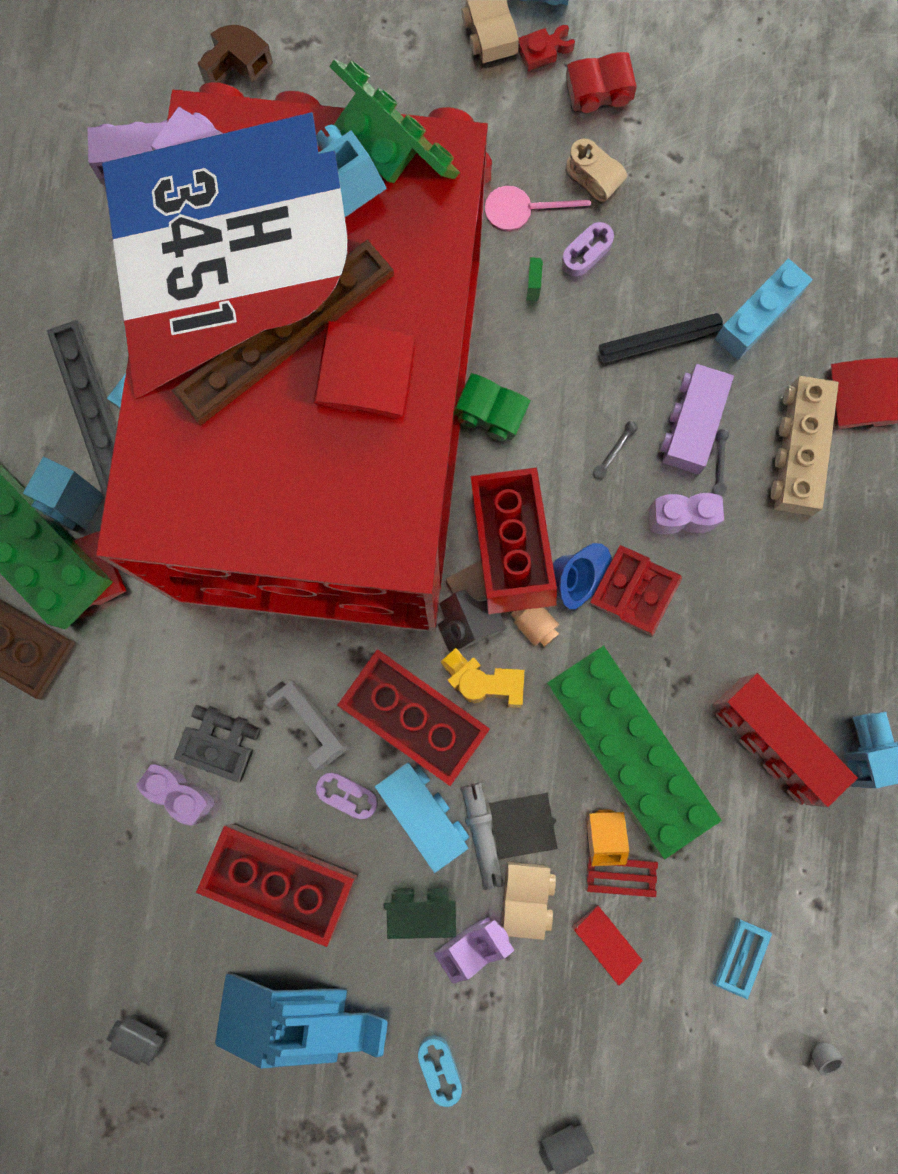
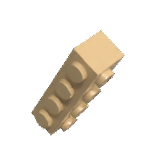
[771,376,839,516]

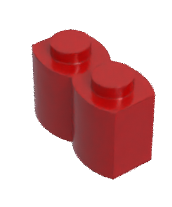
[566,52,637,113]

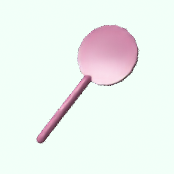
[485,185,591,231]

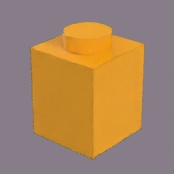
[587,809,629,866]

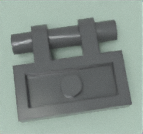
[173,705,260,782]

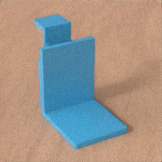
[215,974,388,1069]

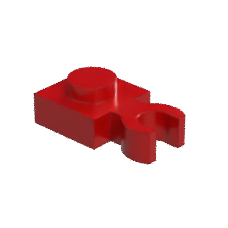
[518,25,575,72]

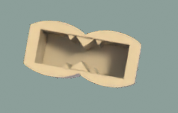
[461,0,519,63]
[501,862,556,940]

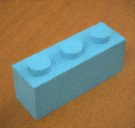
[714,258,813,360]
[23,456,104,530]
[375,762,470,873]

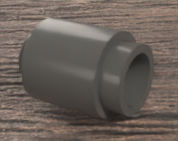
[107,1016,164,1066]
[539,1124,595,1174]

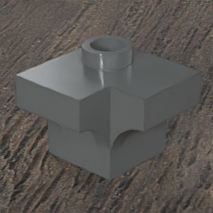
[437,589,507,653]

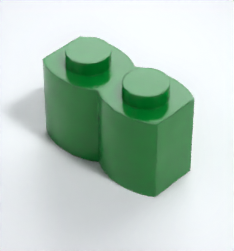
[454,373,531,442]

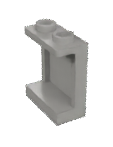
[263,681,349,770]

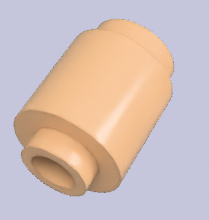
[510,607,560,647]

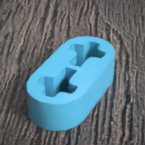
[418,1035,462,1107]

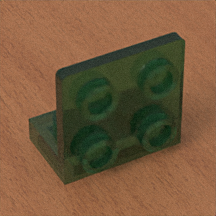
[383,887,456,939]

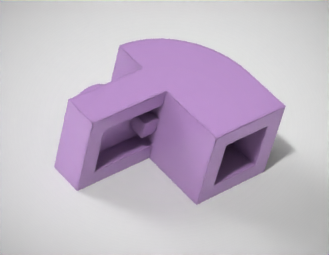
[434,917,515,983]

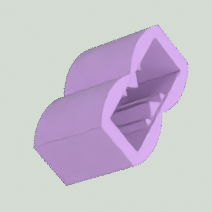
[649,493,724,534]
[136,764,215,825]

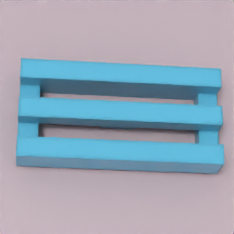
[713,918,772,1000]

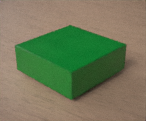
[526,257,543,301]

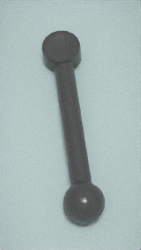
[594,421,638,479]
[712,429,729,496]

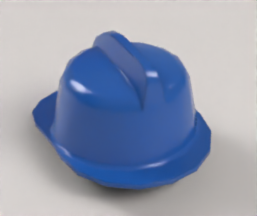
[553,543,612,609]

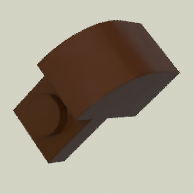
[197,25,273,83]

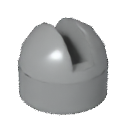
[812,1043,845,1075]

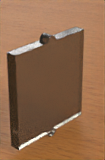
[489,793,558,859]

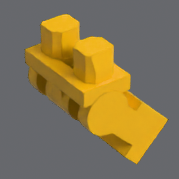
[441,648,525,708]

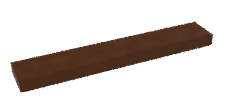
[172,239,394,426]

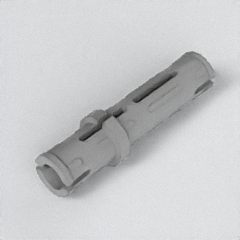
[460,783,505,890]

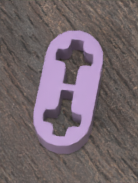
[562,222,614,277]
[316,773,378,819]

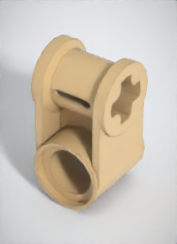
[566,138,627,202]

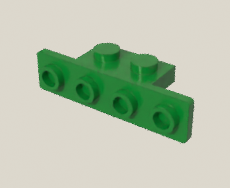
[329,59,460,183]

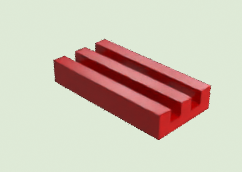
[586,856,658,897]

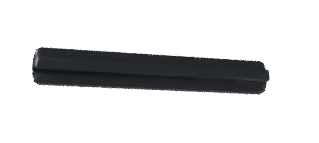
[598,313,723,363]

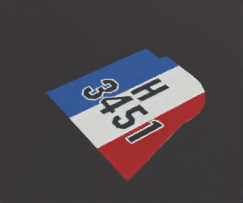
[102,112,347,398]

